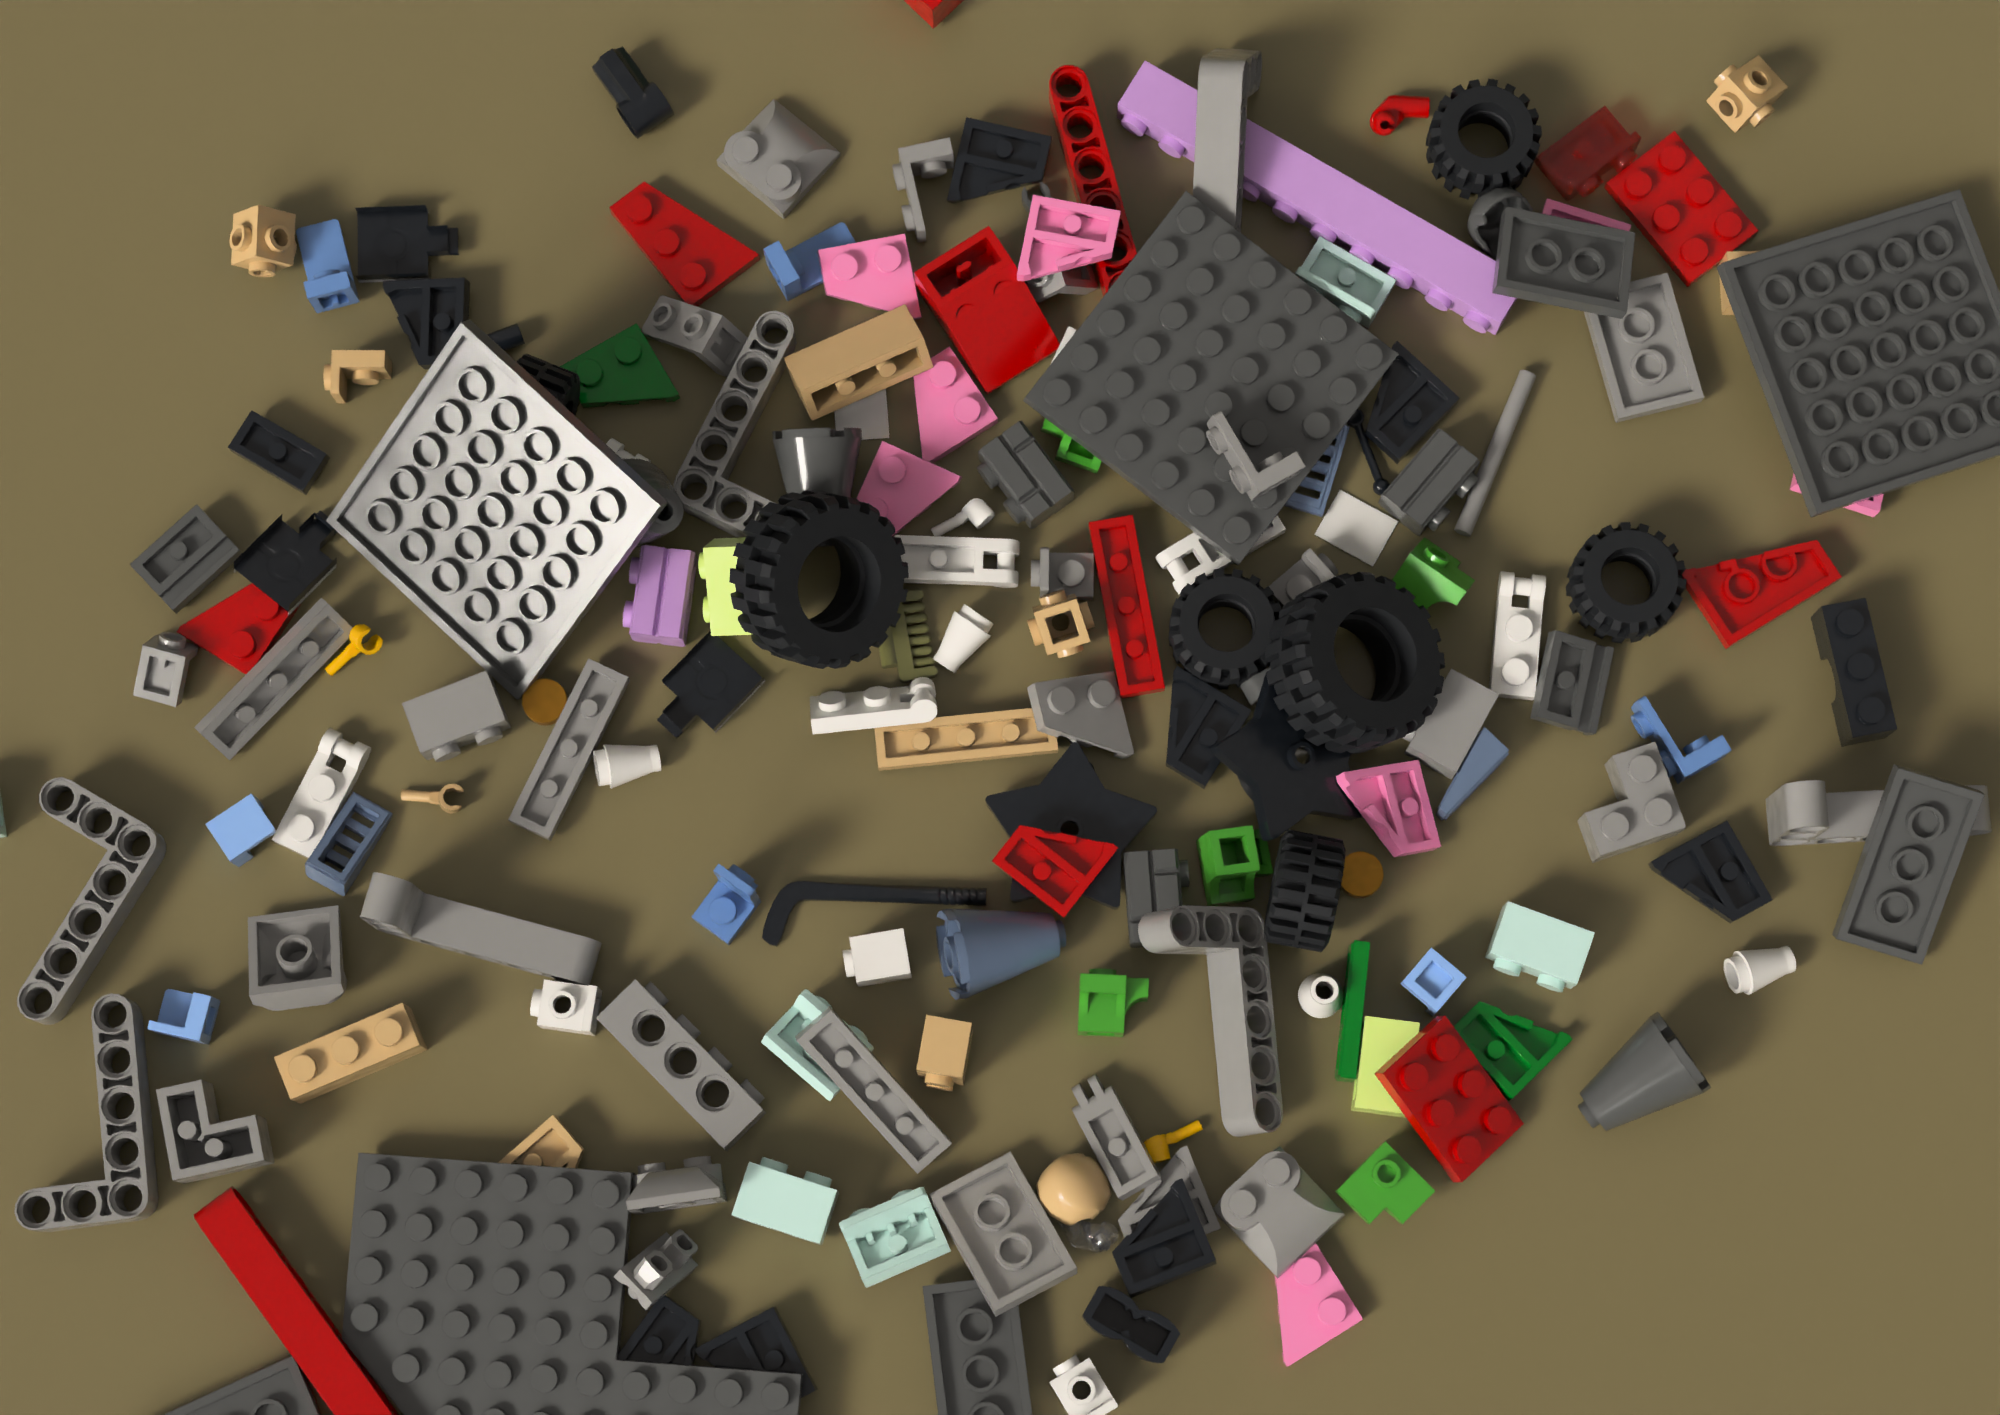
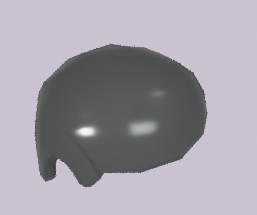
[1467,187,1533,259]

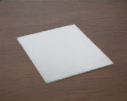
[834,389,890,440]
[1314,490,1398,567]

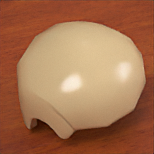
[1036,1153,1112,1226]

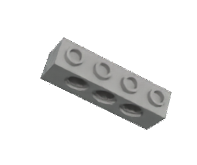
[596,979,766,1151]

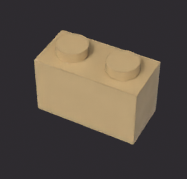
[916,1015,973,1091]

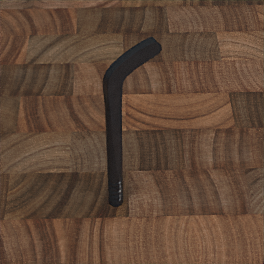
[762,881,987,947]

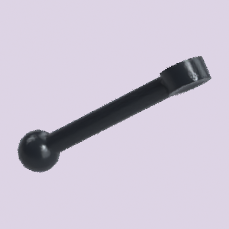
[1347,409,1390,495]

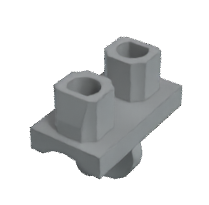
[614,1229,698,1310]

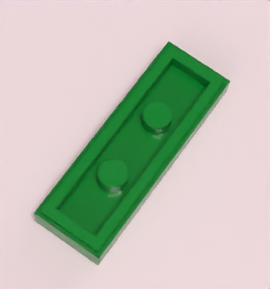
[1335,940,1370,1083]

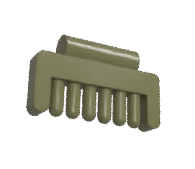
[879,589,938,683]

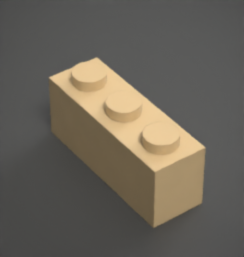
[784,304,933,421]
[274,1003,428,1104]

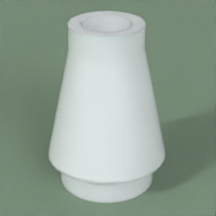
[933,604,994,673]
[593,744,661,789]
[1724,946,1796,995]
[1298,973,1343,1018]

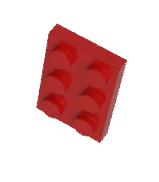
[1604,131,1759,288]
[1374,1015,1524,1182]

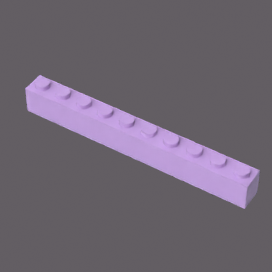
[1117,60,1518,335]

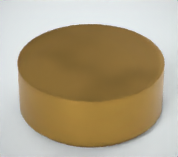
[522,679,568,726]
[1341,851,1384,898]

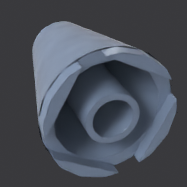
[936,908,1066,1000]

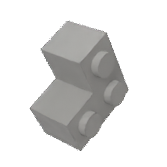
[1577,742,1686,863]
[156,1079,275,1184]

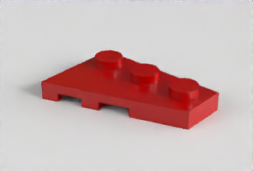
[609,181,760,307]
[1682,540,1842,649]

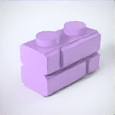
[623,545,698,647]

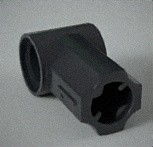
[592,46,674,139]

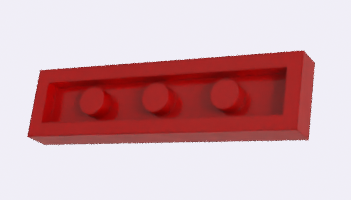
[1088,514,1165,699]

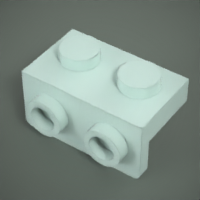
[1295,236,1396,328]
[761,989,874,1101]
[839,1187,951,1288]

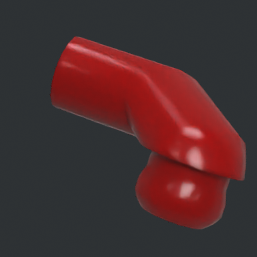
[1370,95,1430,136]

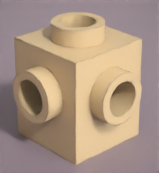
[1706,55,1788,133]
[229,205,297,277]
[1027,589,1095,658]

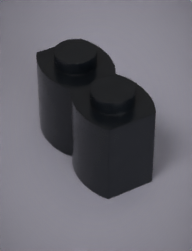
[1082,1286,1180,1363]

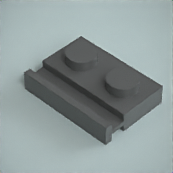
[130,504,242,614]
[1530,630,1614,736]

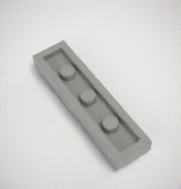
[194,598,353,760]
[508,658,630,841]
[795,1006,952,1174]

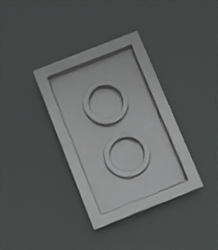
[1584,273,1704,423]
[929,1151,1077,1317]

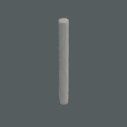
[1454,370,1536,537]

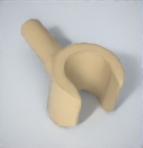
[401,784,464,814]

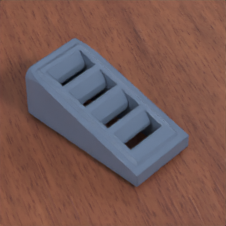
[1284,425,1350,517]
[1436,727,1509,821]
[305,792,393,896]

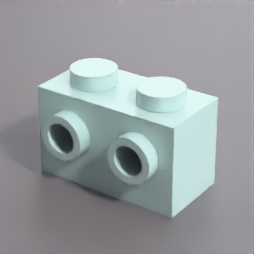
[1485,901,1595,992]
[731,1157,839,1245]

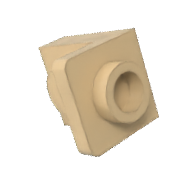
[323,350,392,404]

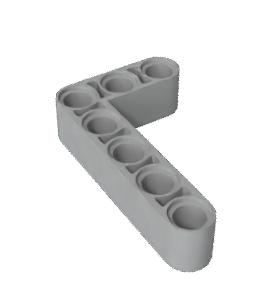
[1193,48,1262,233]
[673,310,797,537]
[17,777,166,1025]
[1765,780,1992,846]
[360,872,602,986]
[1138,905,1283,1137]
[14,993,159,1232]

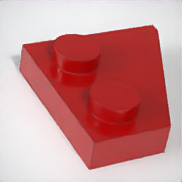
[177,583,301,675]
[991,825,1118,918]

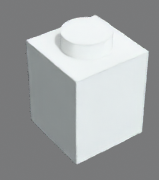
[842,928,912,987]

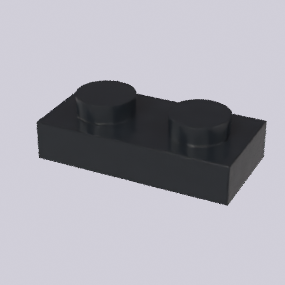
[228,410,330,495]

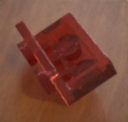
[1534,106,1642,202]

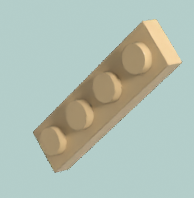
[874,708,1058,771]

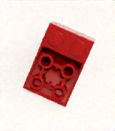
[914,226,1060,395]

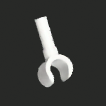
[931,498,995,536]

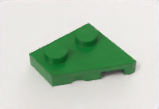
[560,323,680,408]
[1454,1001,1573,1101]

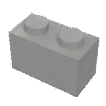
[1403,668,1499,780]
[402,670,511,762]

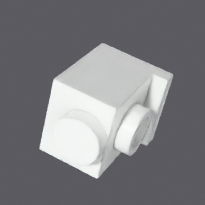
[530,979,602,1036]
[1049,1355,1118,1415]

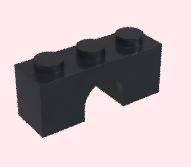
[1811,598,1897,747]

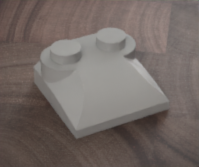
[716,99,841,219]
[248,905,347,1011]
[1213,1146,1345,1278]
[626,1156,727,1215]

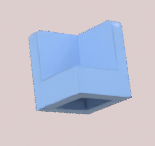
[205,793,276,867]
[1400,947,1467,1017]
[147,989,220,1045]

